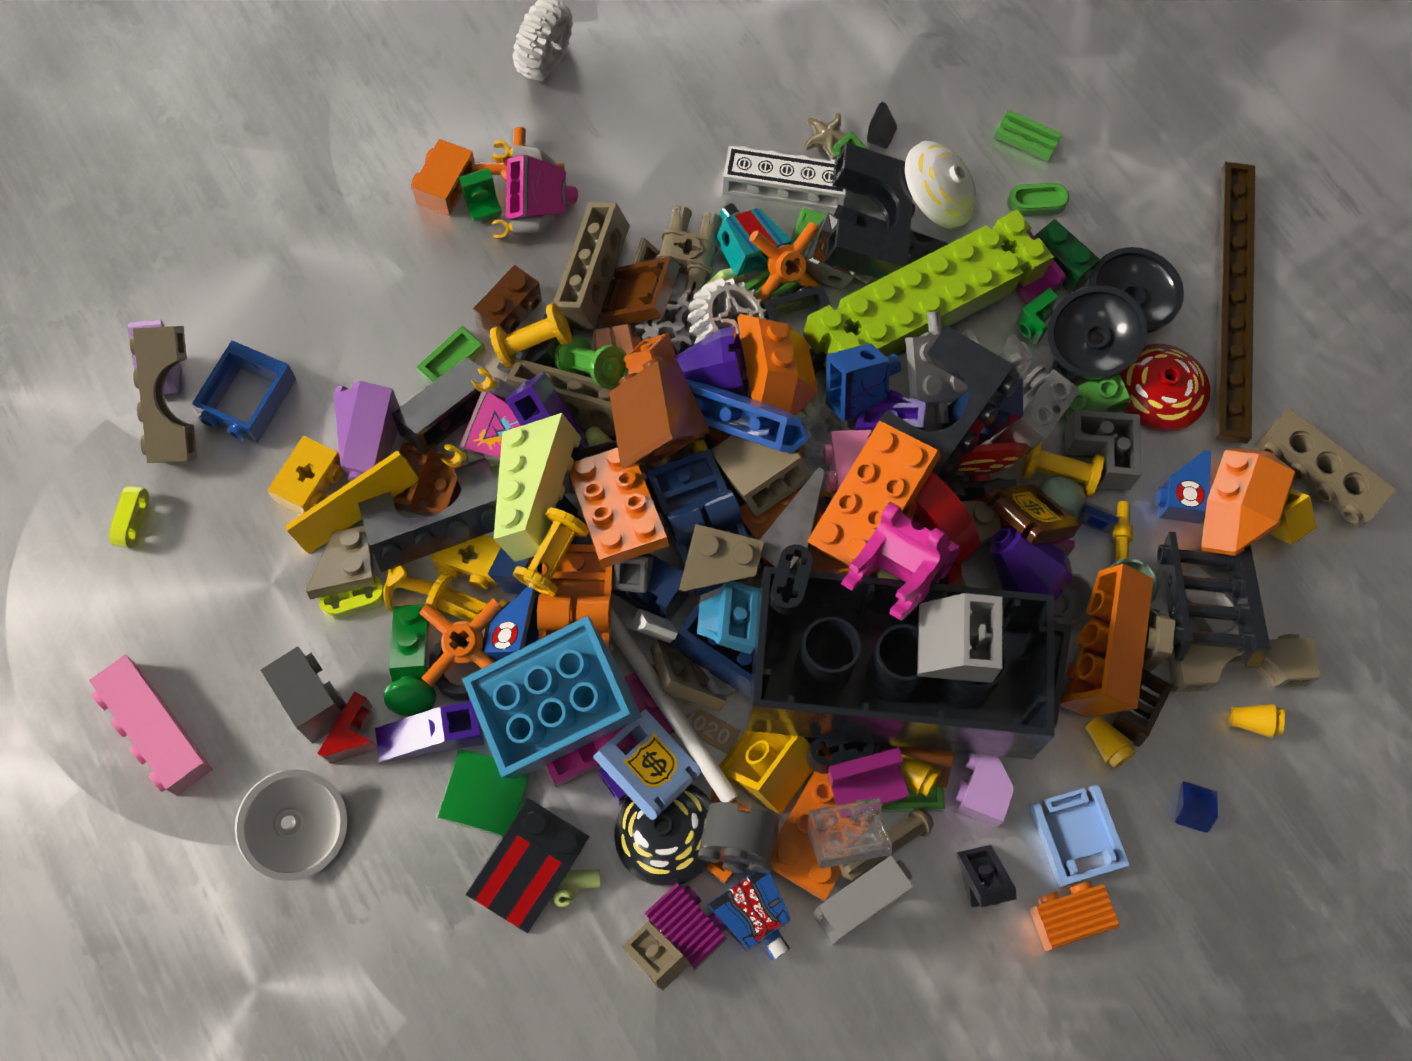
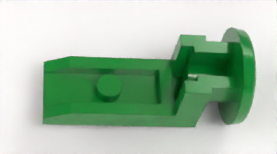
[383,604,437,717]

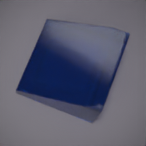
[1078,501,1119,533]
[1175,781,1218,833]

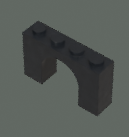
[824,143,915,279]
[867,325,1020,483]
[358,458,498,572]

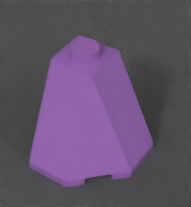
[334,381,400,482]

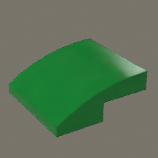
[436,749,530,837]

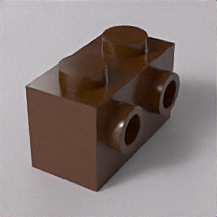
[473,265,542,336]

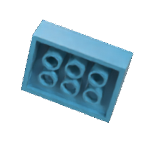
[462,616,642,779]

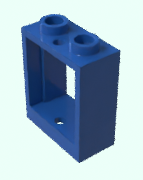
[191,340,296,443]

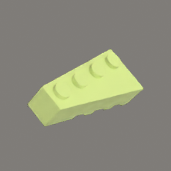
[494,413,581,562]

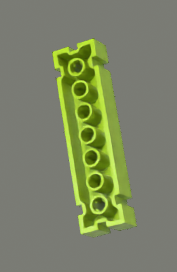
[802,209,1054,368]

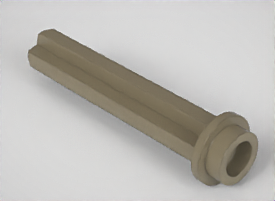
[839,809,934,881]

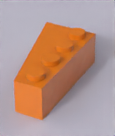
[1060,564,1153,717]

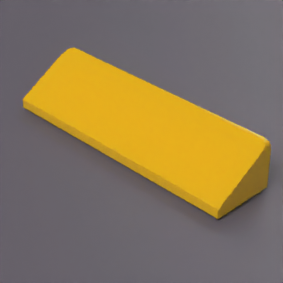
[285,451,419,553]

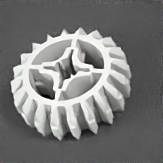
[513,0,573,82]
[686,278,766,344]

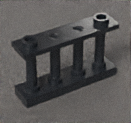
[1157,531,1271,668]

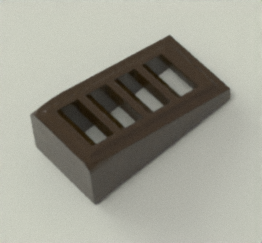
[1111,668,1173,747]

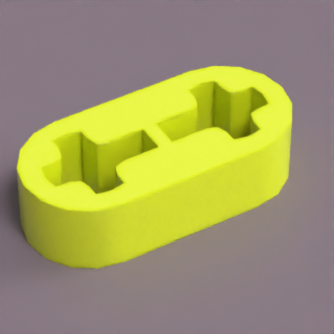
[109,485,149,548]
[319,576,384,619]

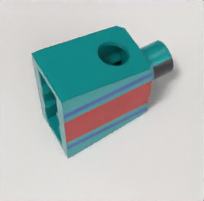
[717,203,792,277]

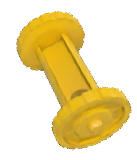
[490,303,572,368]
[1022,442,1104,498]
[513,508,590,596]
[425,573,510,640]

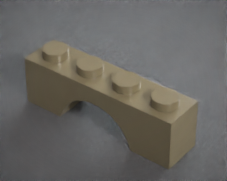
[130,326,197,463]
[1168,634,1321,693]

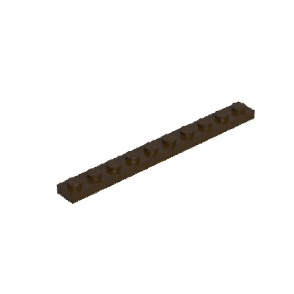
[1215,161,1255,444]

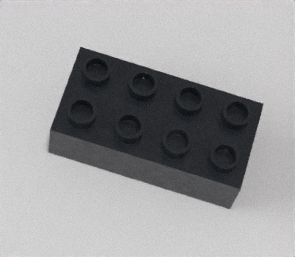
[747,566,1054,760]

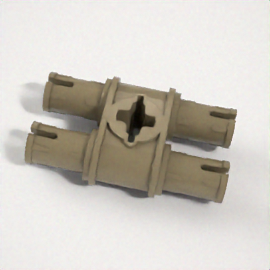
[656,205,722,302]

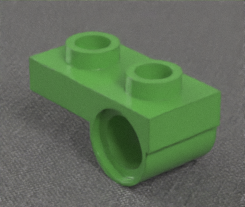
[1064,374,1131,421]

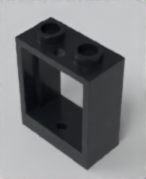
[762,285,832,373]

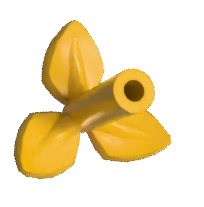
[383,565,434,612]

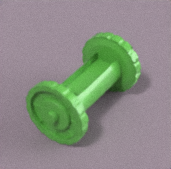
[554,335,629,389]

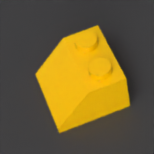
[719,729,820,814]

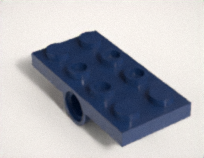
[646,449,762,596]

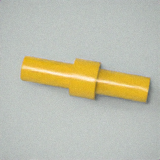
[1112,501,1133,562]

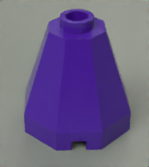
[674,326,750,397]
[990,527,1073,601]

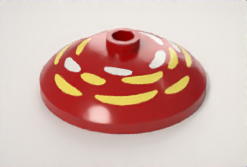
[1120,343,1211,432]
[956,443,1029,482]

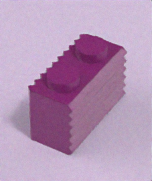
[644,883,727,971]

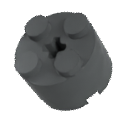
[698,802,779,874]

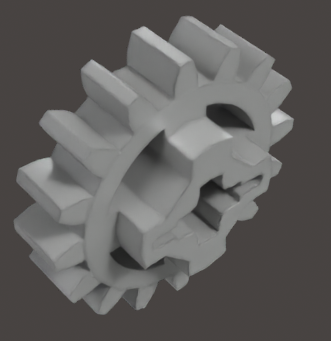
[635,289,697,355]

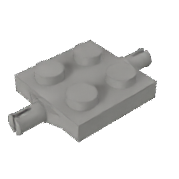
[905,311,968,424]

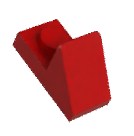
[317,691,377,764]

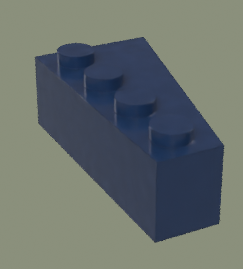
[570,515,688,621]

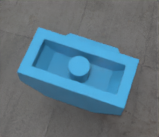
[697,581,759,654]

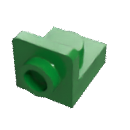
[459,168,502,222]
[1015,288,1058,344]

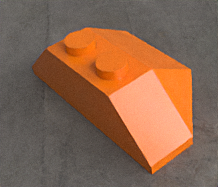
[737,314,818,416]
[1201,448,1295,556]

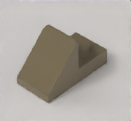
[622,921,690,990]

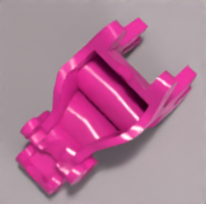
[841,501,961,620]

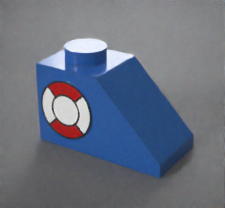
[1155,450,1211,524]
[484,587,541,661]

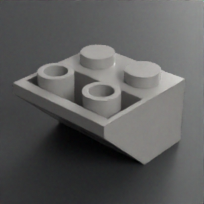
[917,593,1002,683]

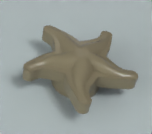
[804,113,847,160]

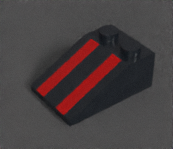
[465,798,590,933]

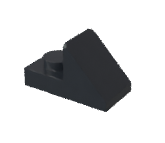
[957,845,1017,907]

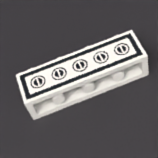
[722,146,846,211]

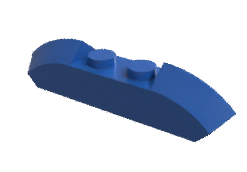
[686,379,809,453]

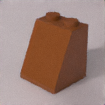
[609,357,710,469]

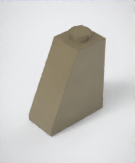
[710,435,811,517]

